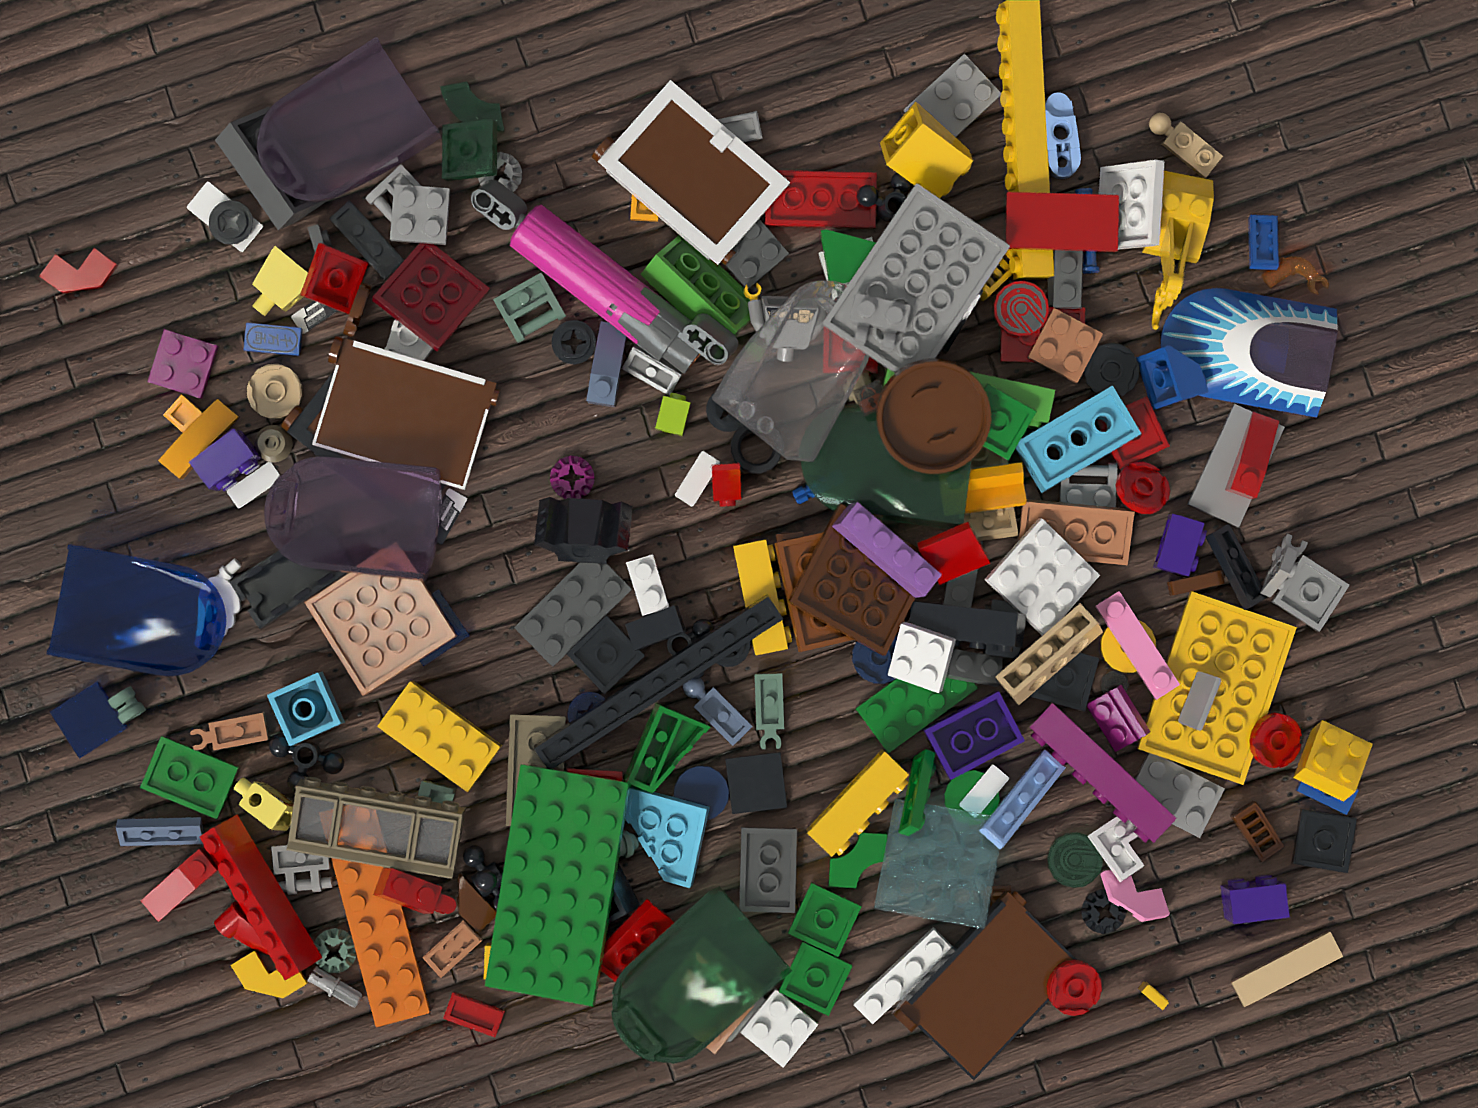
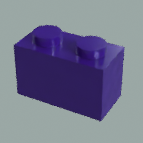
[1153,514,1207,577]

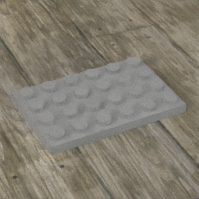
[822,183,1010,373]

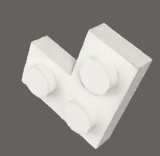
[1088,817,1144,882]

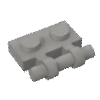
[271,841,333,895]

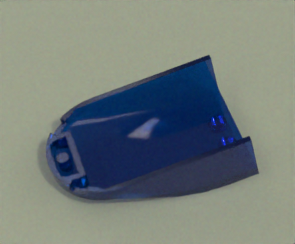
[46,543,226,676]

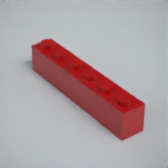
[200,815,323,980]

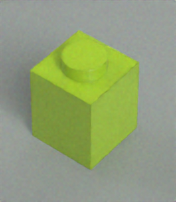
[655,393,691,436]

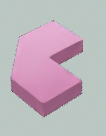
[1100,870,1170,922]

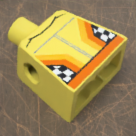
[233,777,294,831]

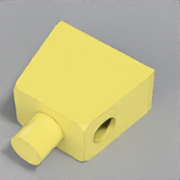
[252,246,308,316]

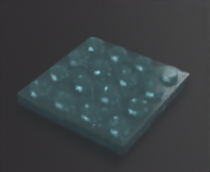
[874,799,1000,929]

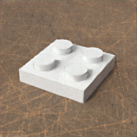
[888,622,956,693]
[740,988,818,1067]

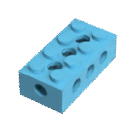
[1015,386,1141,493]

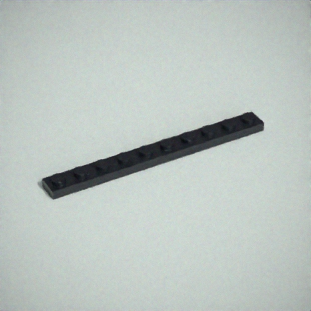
[534,594,783,769]

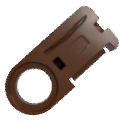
[1167,570,1225,596]

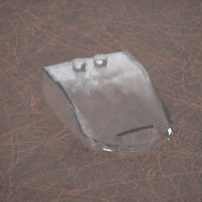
[712,281,869,462]

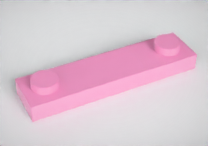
[1095,591,1180,700]

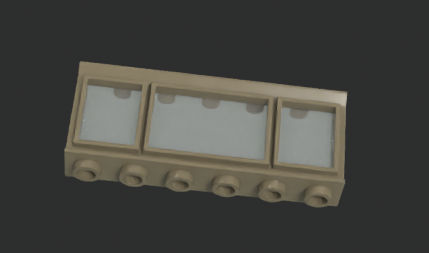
[286,777,466,879]

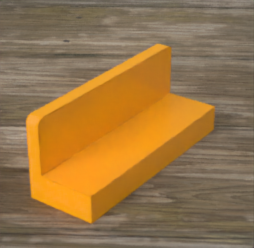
[939,462,1027,516]

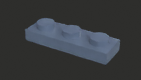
[116,817,204,846]

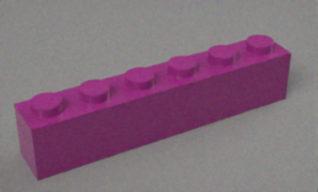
[1030,703,1177,843]

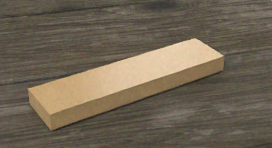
[1230,931,1343,1007]

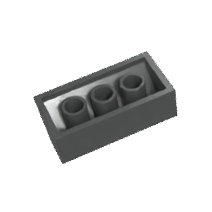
[215,107,332,230]

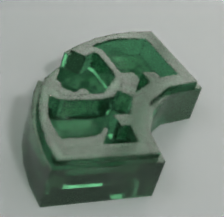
[440,81,505,133]

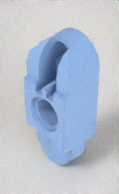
[1045,92,1081,179]

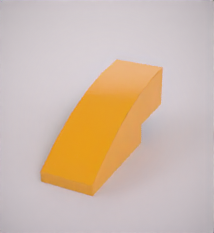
[158,399,239,479]

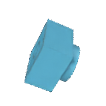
[267,672,345,746]

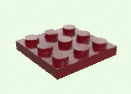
[372,243,490,352]

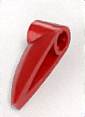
[214,901,269,955]

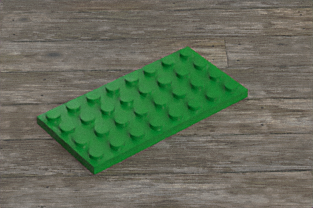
[485,764,631,1007]

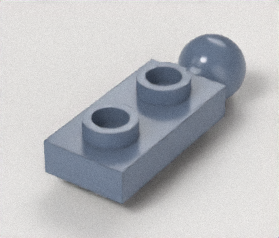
[683,678,753,746]

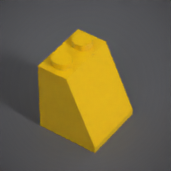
[880,102,973,199]

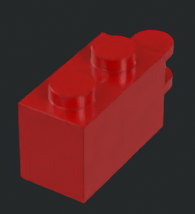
[373,868,456,914]

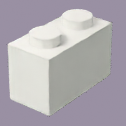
[626,554,669,616]

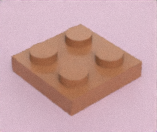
[1027,308,1103,384]

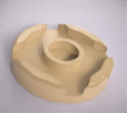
[247,364,303,419]

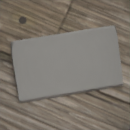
[622,344,683,396]
[1178,672,1221,731]

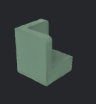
[418,779,456,803]

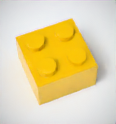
[1293,720,1373,802]

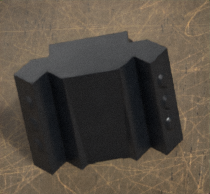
[534,497,633,564]

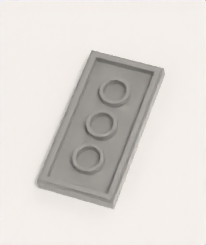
[1187,404,1285,528]

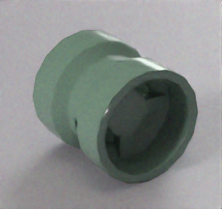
[108,686,146,724]

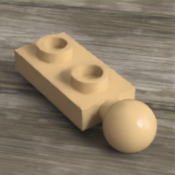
[1149,113,1223,178]

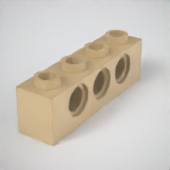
[996,604,1103,705]

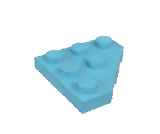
[625,786,710,888]

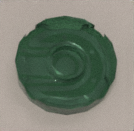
[1047,832,1103,888]

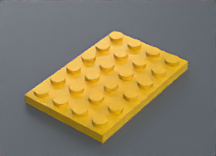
[1137,591,1297,785]

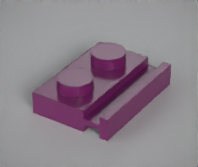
[1087,685,1151,752]

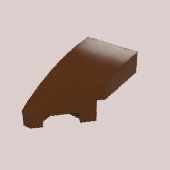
[456,873,497,933]

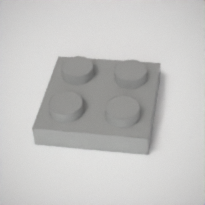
[390,184,451,245]
[1271,555,1350,632]

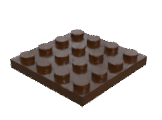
[787,504,924,656]

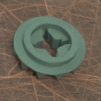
[314,928,357,973]

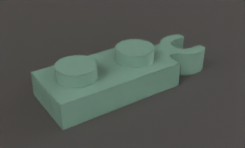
[755,673,784,749]

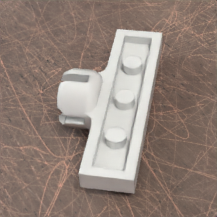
[853,927,953,1024]

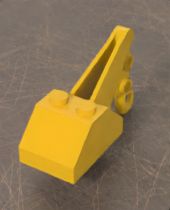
[1142,171,1214,330]

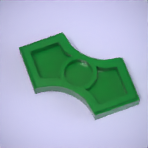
[828,832,887,888]

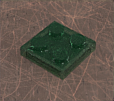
[442,119,497,181]

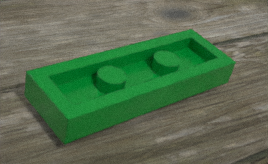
[898,749,936,836]

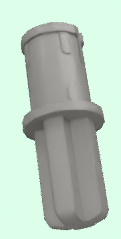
[308,966,362,1008]

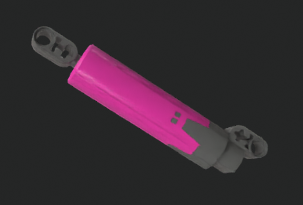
[471,179,738,374]

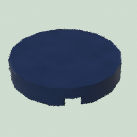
[852,635,898,684]
[674,765,729,820]

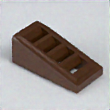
[1230,800,1284,862]

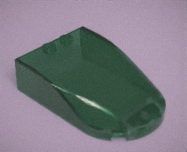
[800,404,972,529]
[611,886,793,1064]

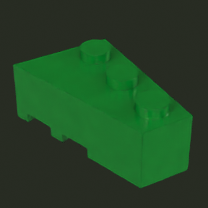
[623,702,711,793]

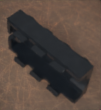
[229,522,356,629]

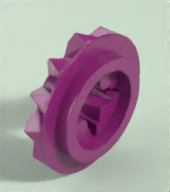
[550,456,594,499]

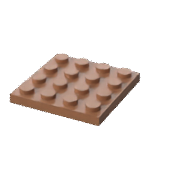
[304,542,457,696]

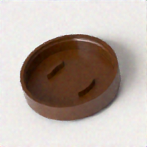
[876,358,991,474]

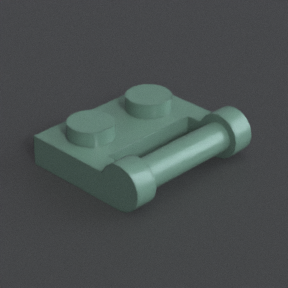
[493,272,566,343]

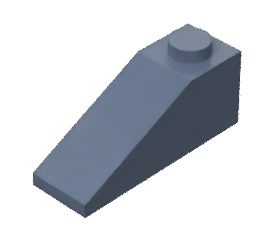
[586,321,626,407]

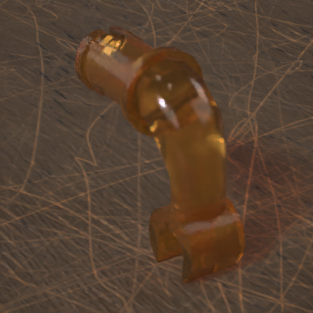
[1261,256,1329,295]

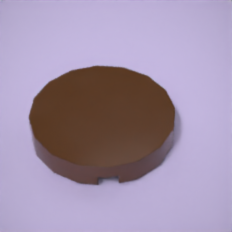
[343,282,372,337]

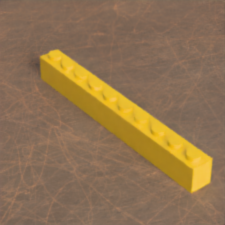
[996,0,1054,280]

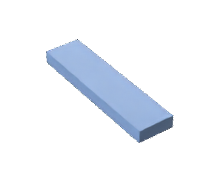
[979,750,1066,849]

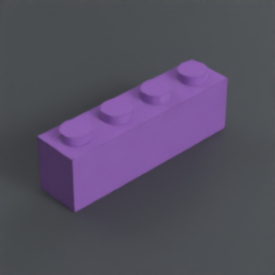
[832,502,942,598]

